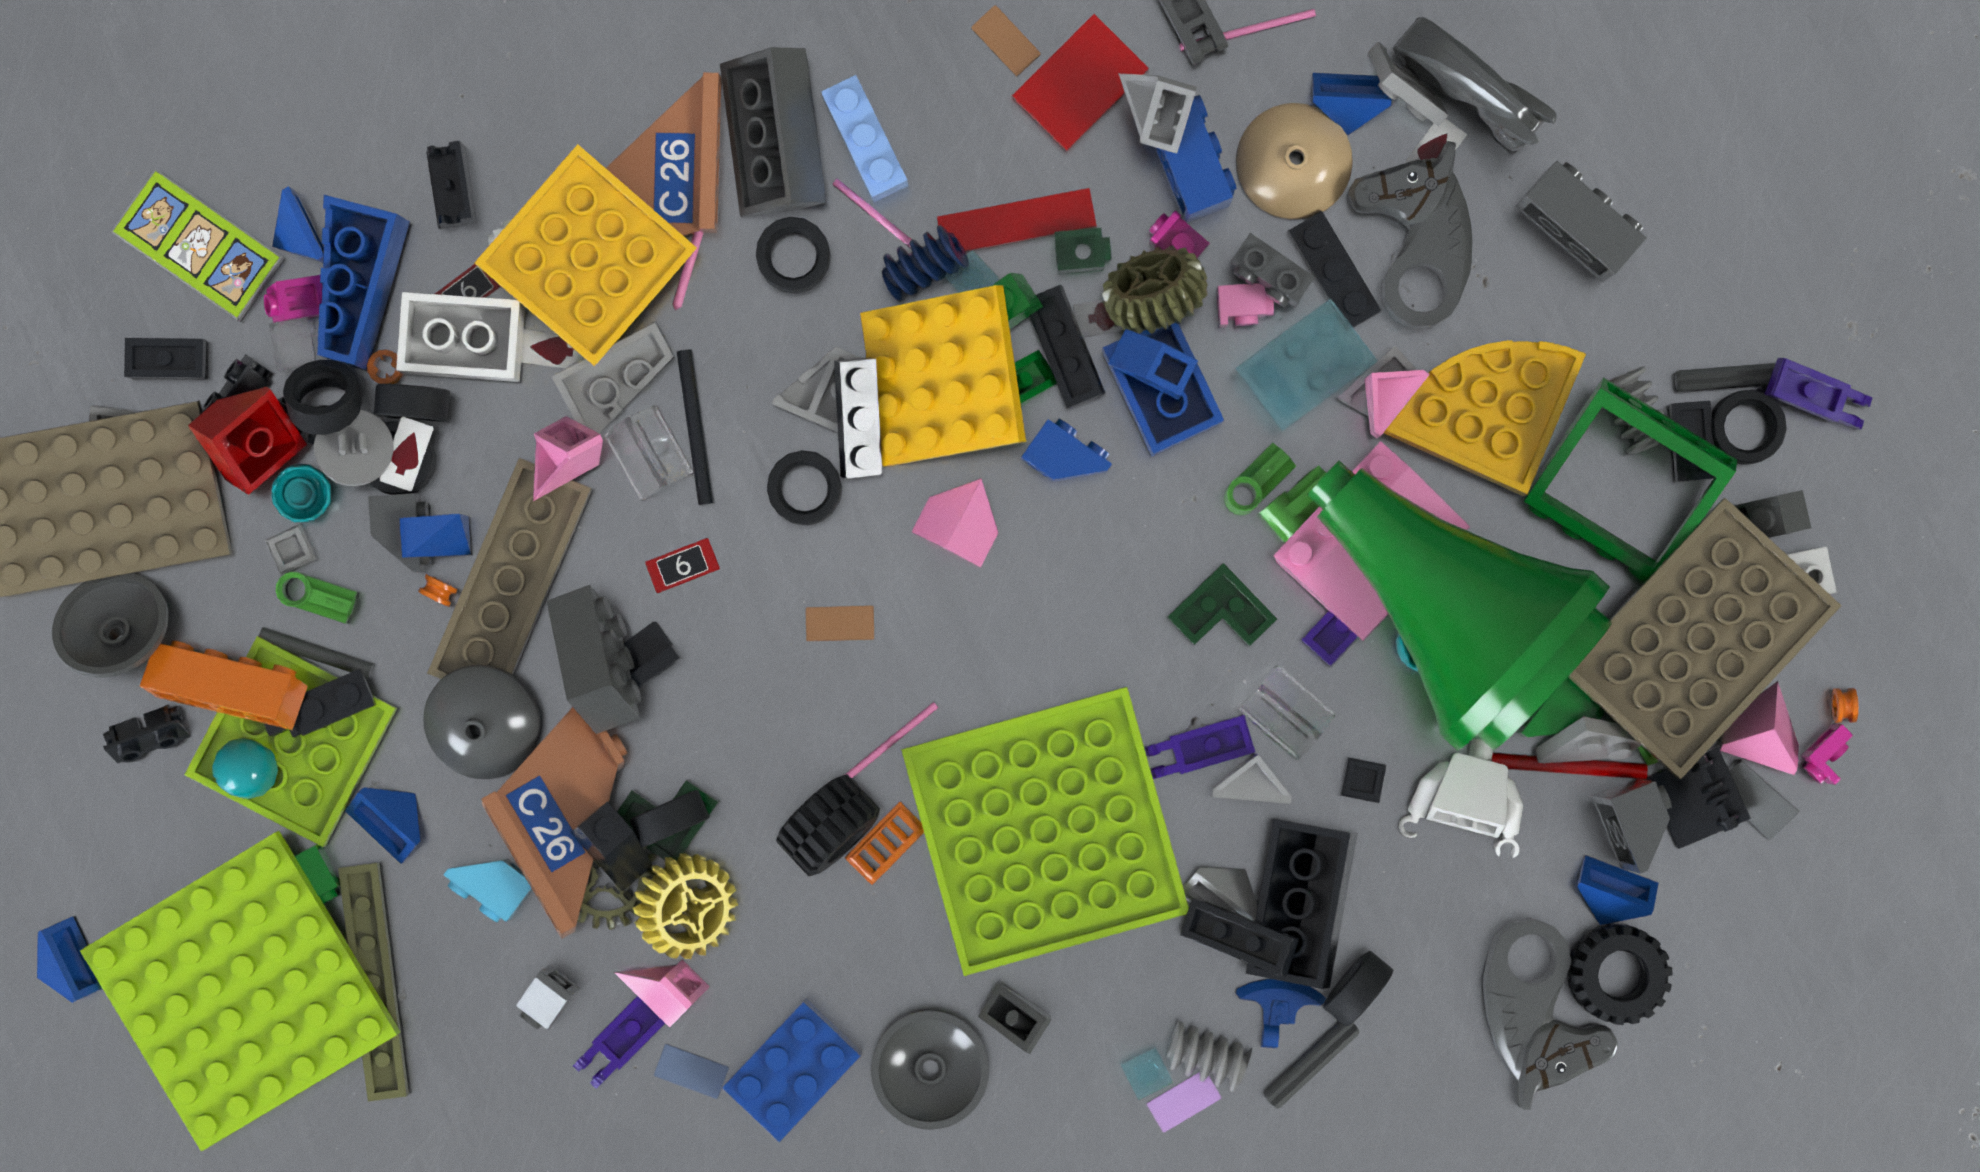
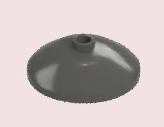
[52,573,169,678]
[423,665,540,779]
[871,1011,989,1130]

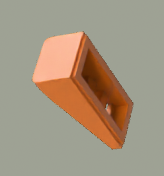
[844,801,924,885]

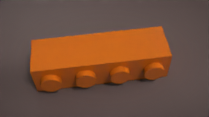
[140,641,308,730]

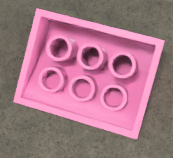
[1273,441,1470,641]

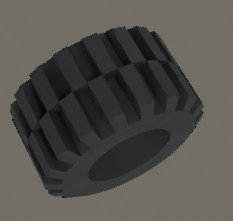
[776,774,880,877]
[1568,923,1673,1025]

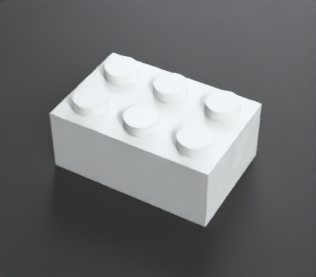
[396,292,525,382]

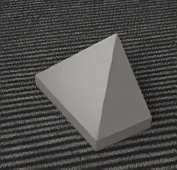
[1183,868,1258,921]

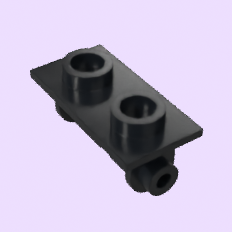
[202,354,271,411]
[103,704,191,764]

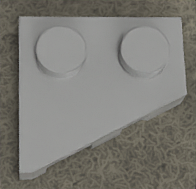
[1368,42,1449,126]
[772,346,861,433]
[1535,716,1641,763]

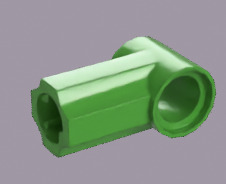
[1224,443,1296,515]
[1259,465,1326,543]
[275,572,357,624]

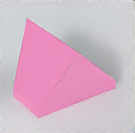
[1364,370,1430,438]
[533,416,603,501]
[912,478,998,567]
[1720,681,1799,775]
[614,960,710,1027]

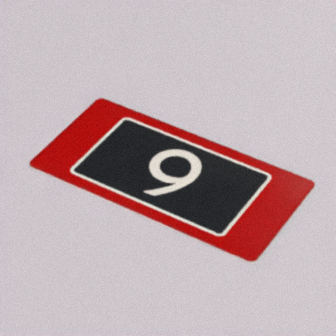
[435,264,501,298]
[645,538,720,593]

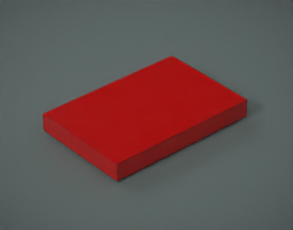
[1012,14,1149,152]

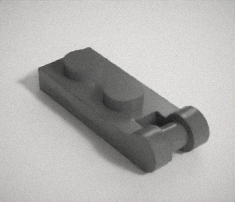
[1159,0,1228,65]

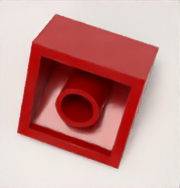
[188,387,307,495]

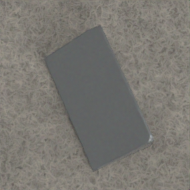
[1728,759,1800,840]

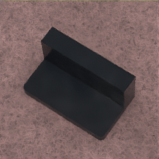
[624,622,683,689]

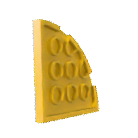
[1384,340,1586,497]

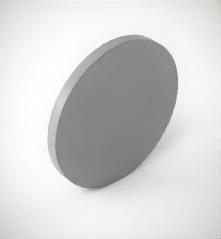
[314,410,394,486]

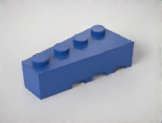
[317,195,410,371]

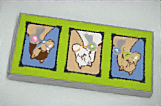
[111,168,285,321]

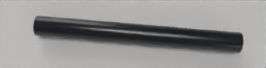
[677,349,714,505]

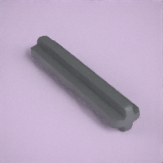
[1674,363,1776,392]
[1264,1022,1360,1109]

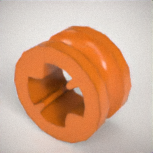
[367,349,403,384]
[418,574,458,607]
[1831,688,1859,723]

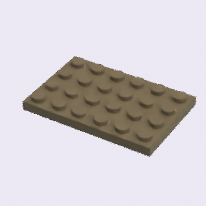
[0,400,232,597]
[1569,498,1842,779]

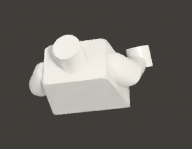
[1398,739,1523,858]

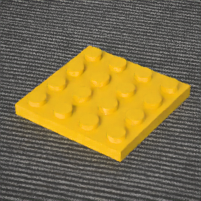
[474,144,697,367]
[860,285,1026,467]

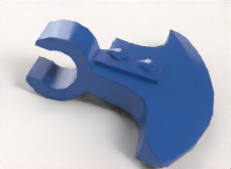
[1236,979,1326,1048]

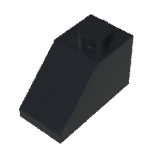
[571,801,652,892]

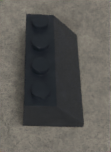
[1246,819,1358,989]

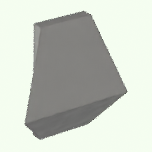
[1118,73,1197,154]
[1210,753,1292,804]

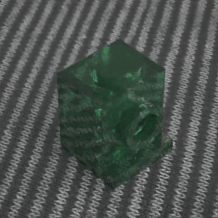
[1054,228,1111,275]

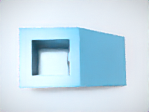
[444,859,533,922]

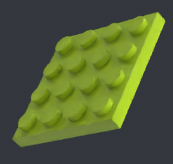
[184,636,397,847]

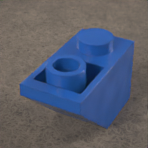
[1108,329,1198,400]
[1021,418,1112,482]

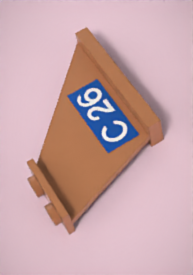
[606,72,722,236]
[481,707,627,939]

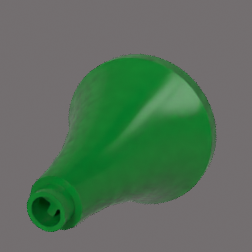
[1307,460,1612,751]

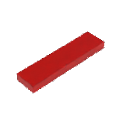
[937,188,1097,252]

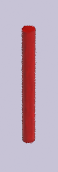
[1491,753,1648,779]

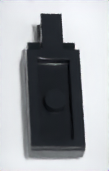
[264,669,377,738]

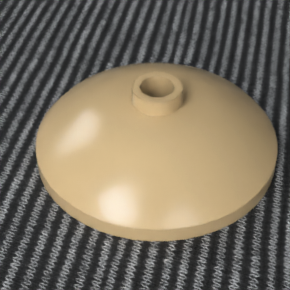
[1236,103,1353,220]

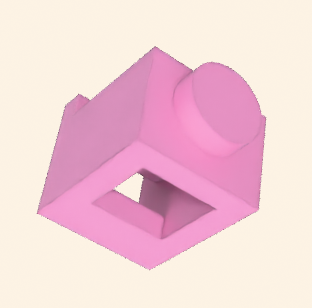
[1216,283,1274,328]

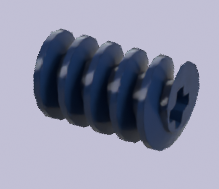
[882,225,969,302]

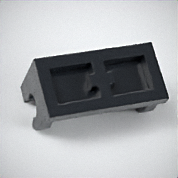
[426,140,477,229]

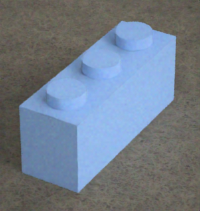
[821,75,908,203]

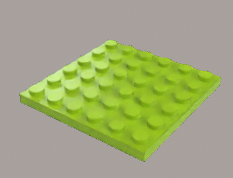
[901,687,1189,976]
[80,831,401,1151]

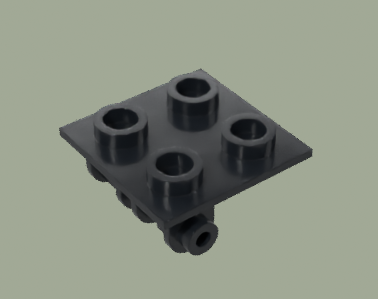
[1646,747,1751,849]

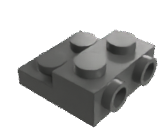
[1230,233,1315,307]

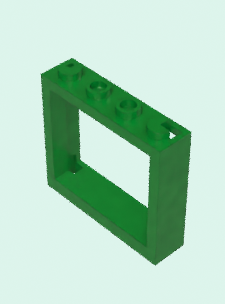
[1524,377,1737,581]

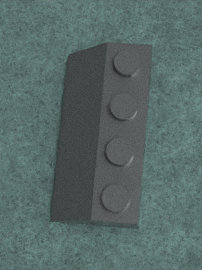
[720,47,826,217]

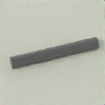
[259,627,374,678]

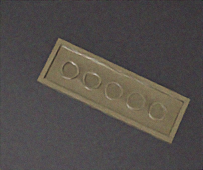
[427,458,592,679]

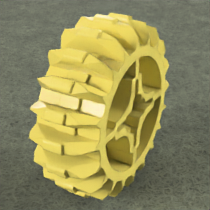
[632,853,738,959]

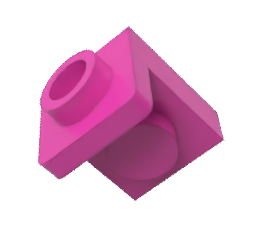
[1149,210,1210,258]
[264,275,322,326]
[1800,723,1853,785]

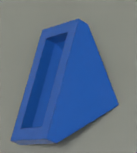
[1312,73,1392,135]
[272,186,324,263]
[399,514,471,558]
[345,787,420,864]
[1577,855,1659,925]
[37,916,102,1003]

